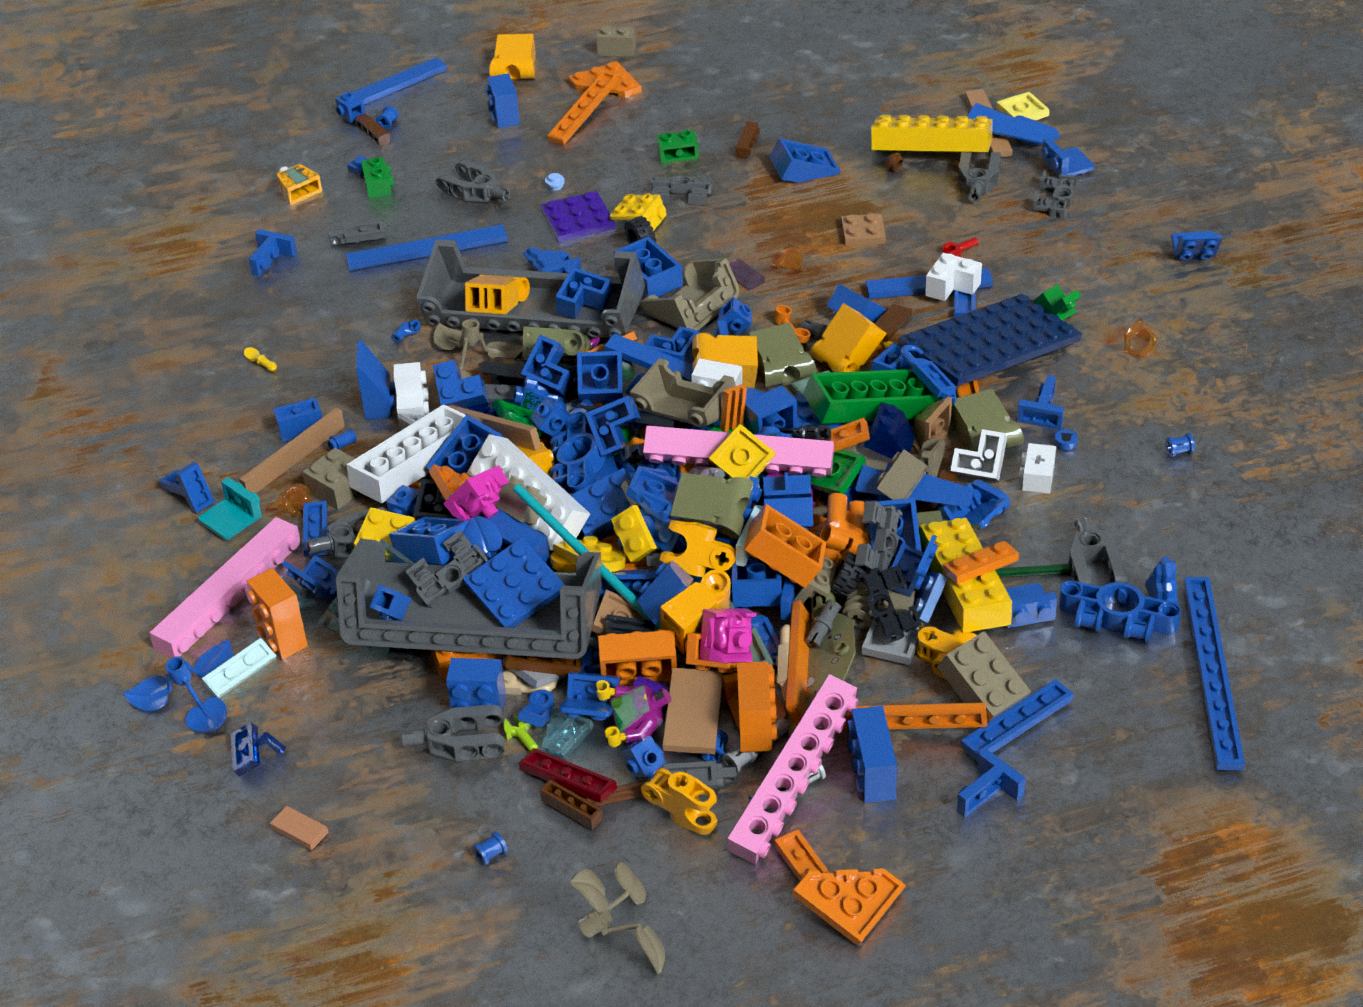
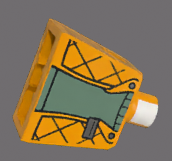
[277,164,322,205]

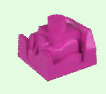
[444,465,509,520]
[700,608,756,663]

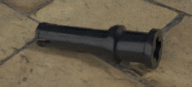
[776,424,831,441]

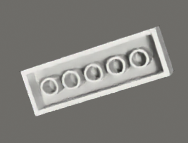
[347,404,476,503]
[467,434,590,551]

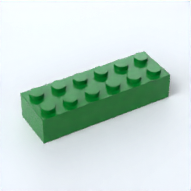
[803,369,944,424]

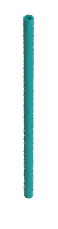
[513,484,687,657]

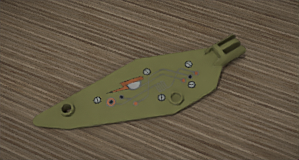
[788,591,856,768]

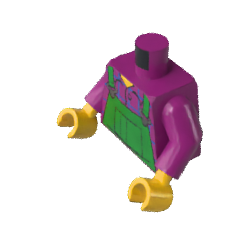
[596,680,672,747]

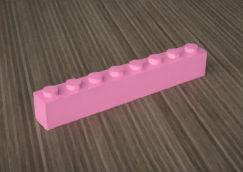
[643,426,834,478]
[149,517,301,658]

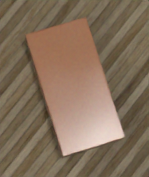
[269,806,329,851]

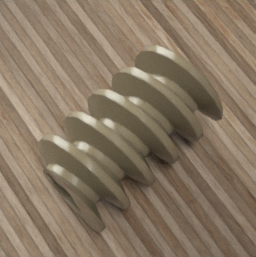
[842,580,879,630]

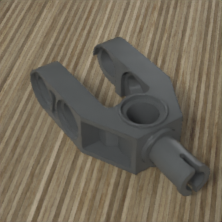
[958,152,1001,203]
[435,160,511,202]
[306,507,387,558]
[1068,517,1128,584]
[402,705,505,761]

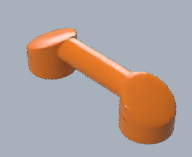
[774,305,811,343]

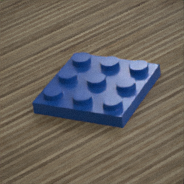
[463,537,566,628]

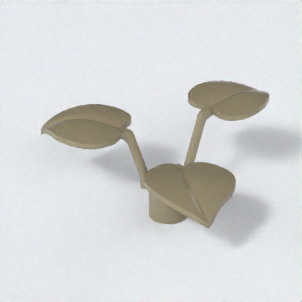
[434,319,523,379]
[569,862,665,975]

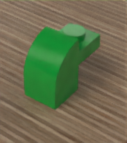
[1033,284,1082,320]

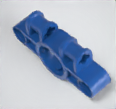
[550,412,606,494]
[1059,580,1181,643]

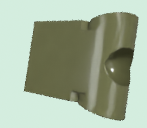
[749,323,817,388]
[522,327,592,359]
[951,389,1024,452]
[670,473,754,539]

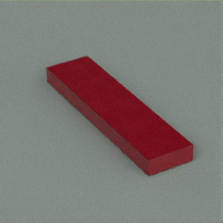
[518,748,617,803]

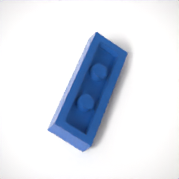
[303,501,328,557]

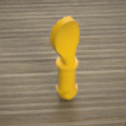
[244,347,277,372]

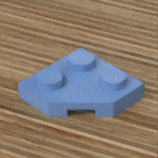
[913,571,948,623]

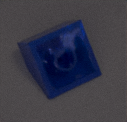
[863,402,916,459]

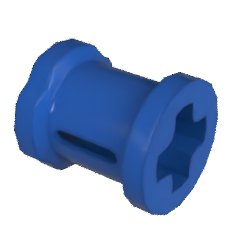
[375,106,399,130]
[1165,433,1195,457]
[702,729,728,764]
[472,831,508,866]

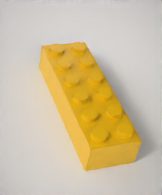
[871,115,992,152]
[920,518,1012,633]

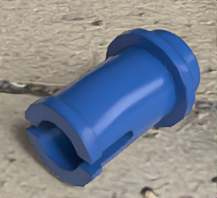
[327,429,357,451]

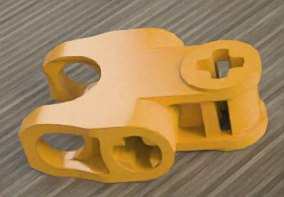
[659,520,736,577]
[916,627,977,679]
[641,768,718,835]

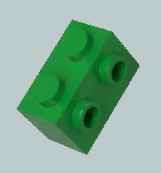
[656,130,699,164]
[361,157,394,198]

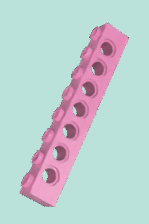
[727,674,858,865]

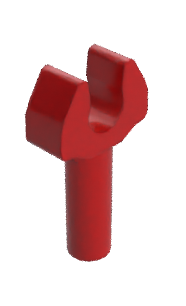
[942,237,979,257]

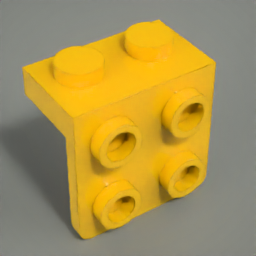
[610,193,667,231]
[611,505,658,562]

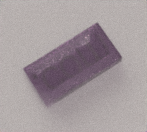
[729,258,765,290]

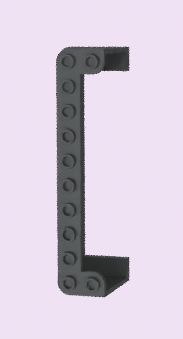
[416,239,645,338]
[336,539,602,659]

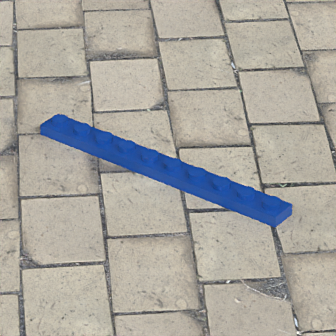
[1184,577,1245,770]

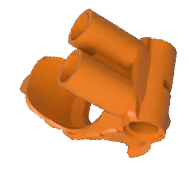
[808,493,871,564]

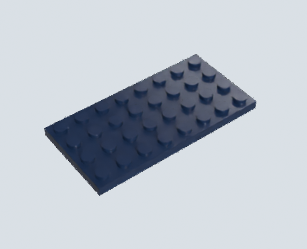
[897,294,1082,387]

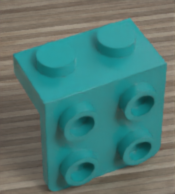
[198,477,262,540]

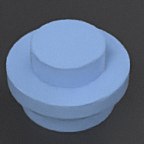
[545,173,565,190]

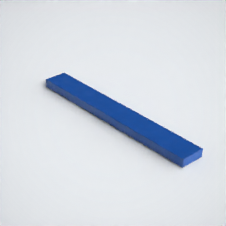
[346,224,508,271]
[604,333,764,401]

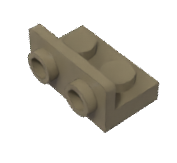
[794,557,837,603]

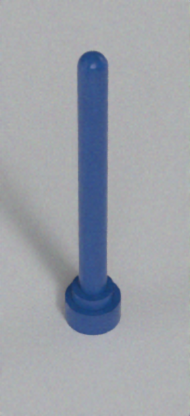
[614,453,636,479]

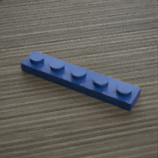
[961,679,1074,761]

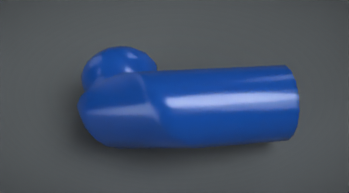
[391,319,421,343]
[581,648,600,673]

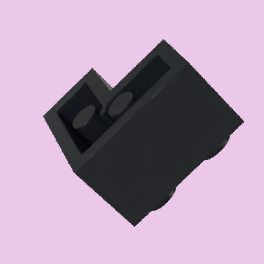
[413,479,457,521]

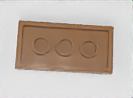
[663,668,723,754]

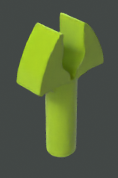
[504,714,538,752]

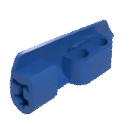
[968,103,1060,146]

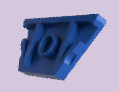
[626,466,682,523]

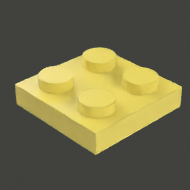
[996,92,1050,120]

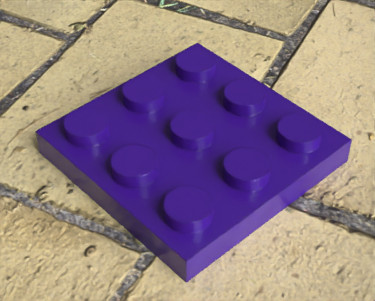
[541,191,616,243]

